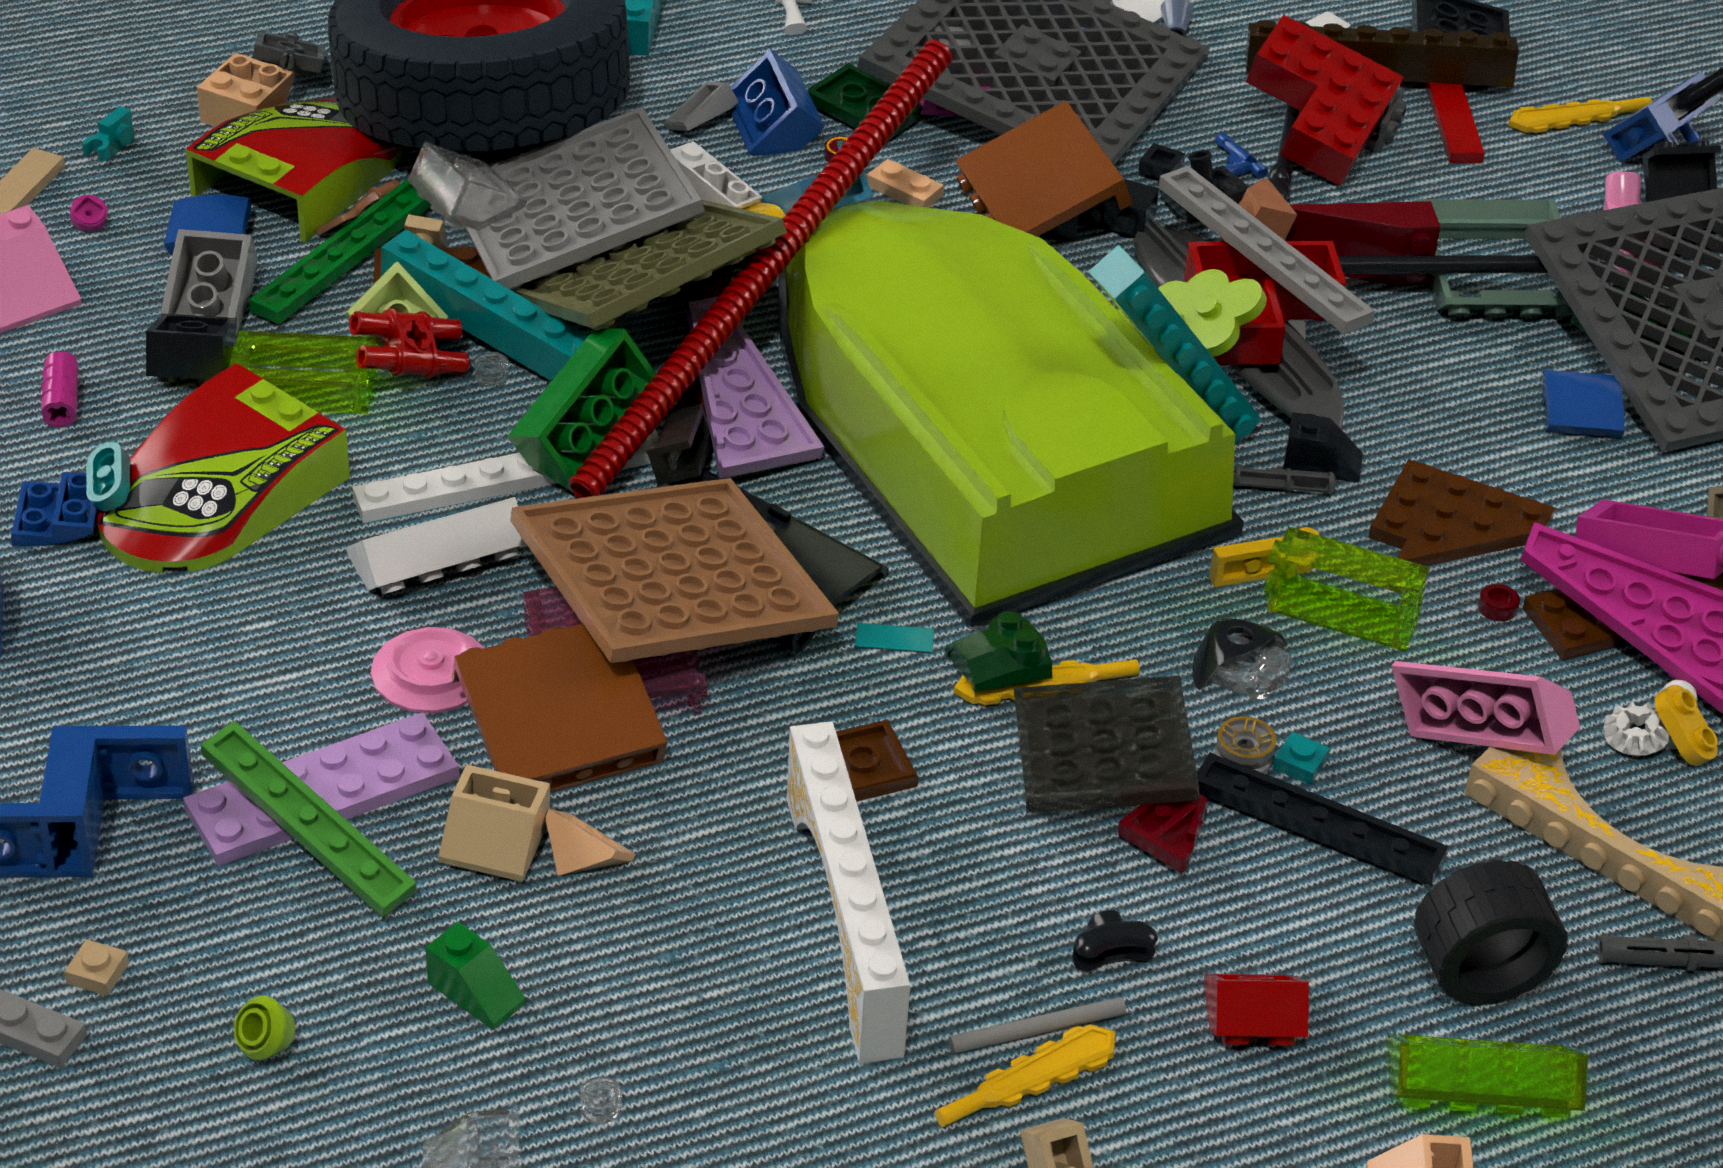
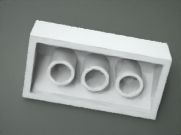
[346,497,526,595]

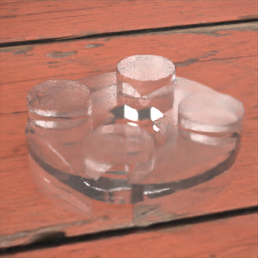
[1210,628,1292,700]

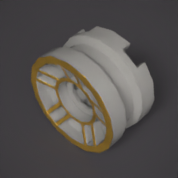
[1214,716,1276,774]

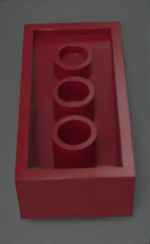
[1285,201,1441,286]

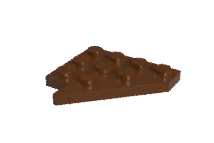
[1368,459,1555,572]

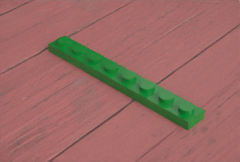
[249,159,462,324]

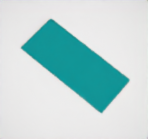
[855,623,934,653]

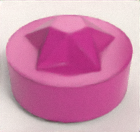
[70,195,107,232]

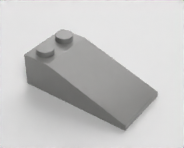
[160,229,258,344]

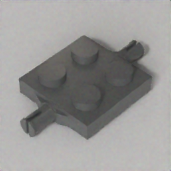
[252,31,326,76]

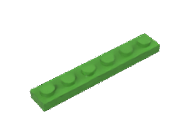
[201,720,417,918]

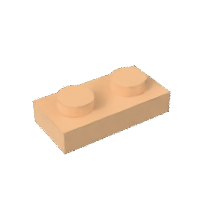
[867,159,944,207]

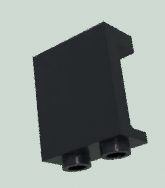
[1642,141,1722,237]

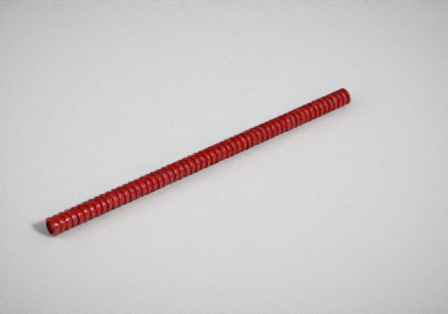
[569,40,953,498]

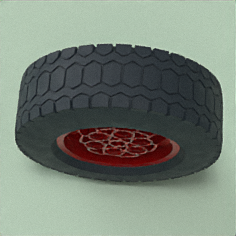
[328,0,630,151]

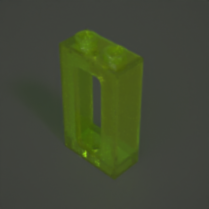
[224,331,377,415]
[1264,527,1430,652]

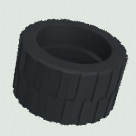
[1414,860,1568,1005]

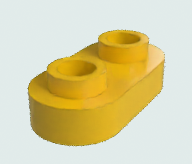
[1655,685,1718,766]

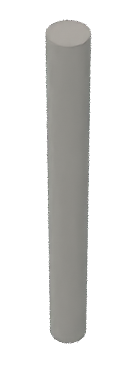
[948,997,1126,1054]

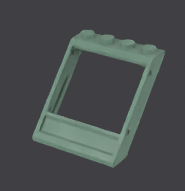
[1414,199,1573,317]

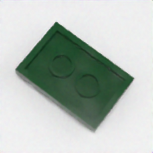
[807,63,925,140]

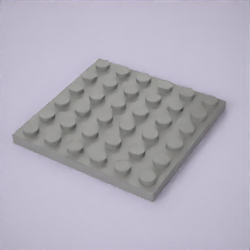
[445,107,705,290]

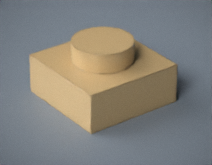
[404,214,448,248]
[64,939,129,996]

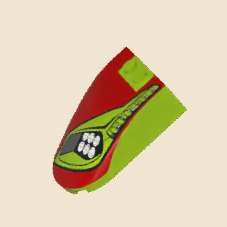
[186,98,404,243]
[96,363,350,573]

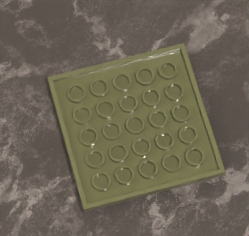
[512,200,787,330]

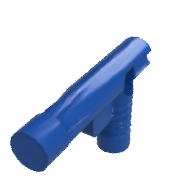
[1215,132,1268,179]

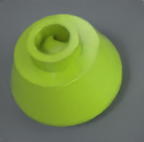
[234,996,295,1060]

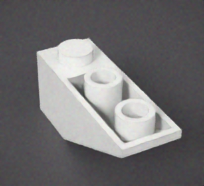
[670,141,763,209]

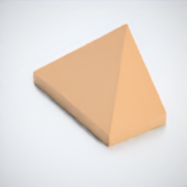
[545,809,636,876]

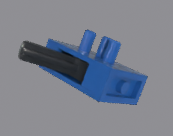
[1603,67,1723,163]

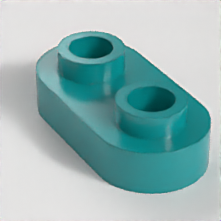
[86,441,130,511]

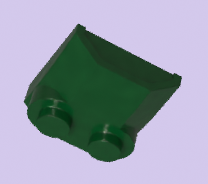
[945,611,1052,692]

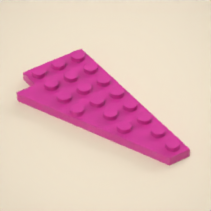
[1520,522,1723,714]

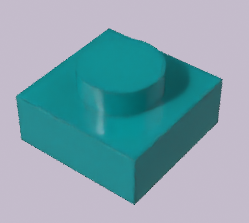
[1272,732,1330,785]

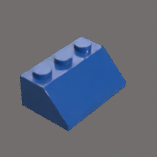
[730,49,825,156]

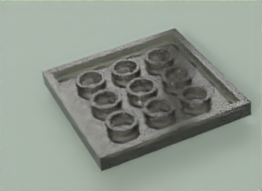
[1014,675,1199,813]

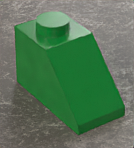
[425,922,525,1030]

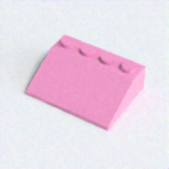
[0,205,82,333]

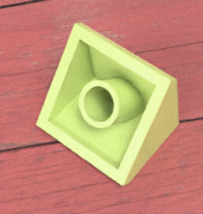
[345,262,448,347]

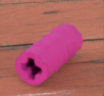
[40,351,80,427]

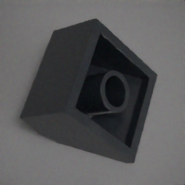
[146,313,237,384]

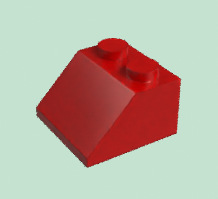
[1204,973,1309,1045]

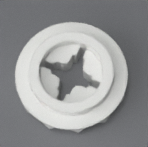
[1604,701,1671,756]

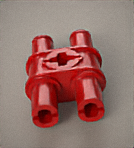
[349,309,469,378]

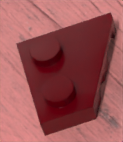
[1118,779,1208,873]

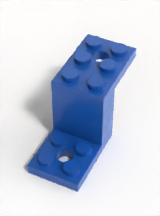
[0,725,194,878]

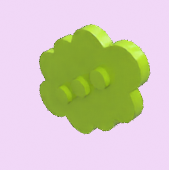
[1117,269,1267,357]

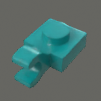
[82,106,134,162]

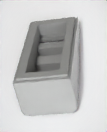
[664,82,739,131]

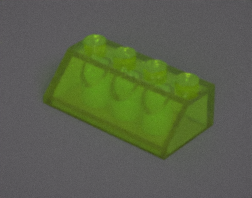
[1386,1033,1588,1118]

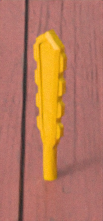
[1508,97,1652,133]
[954,659,1140,706]
[934,1024,1116,1127]

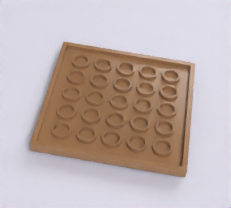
[510,478,839,663]

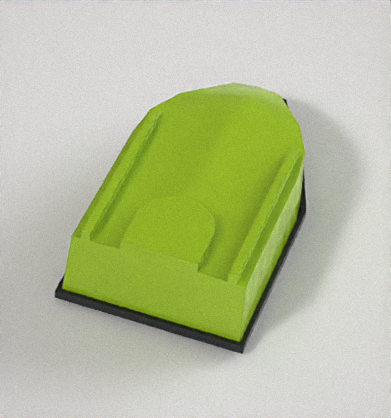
[778,200,1244,627]

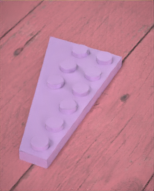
[686,297,824,479]

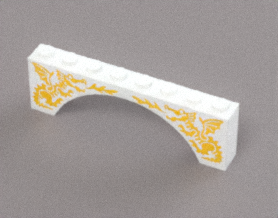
[787,721,910,1064]

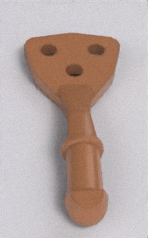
[316,179,401,236]

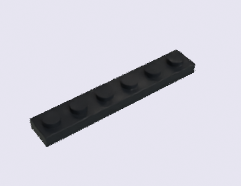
[1191,752,1449,886]

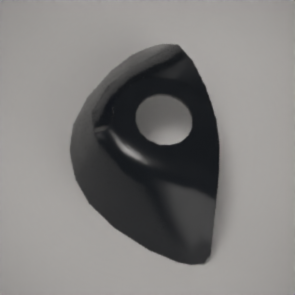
[1192,618,1288,690]

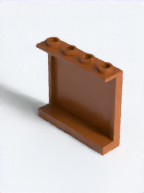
[955,100,1133,237]
[451,623,668,793]

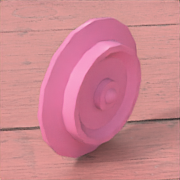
[370,627,485,713]

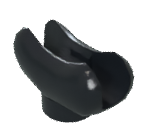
[1072,910,1158,971]

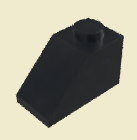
[1283,412,1363,483]

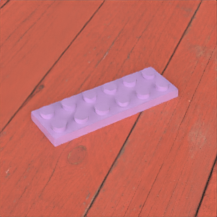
[183,712,460,867]

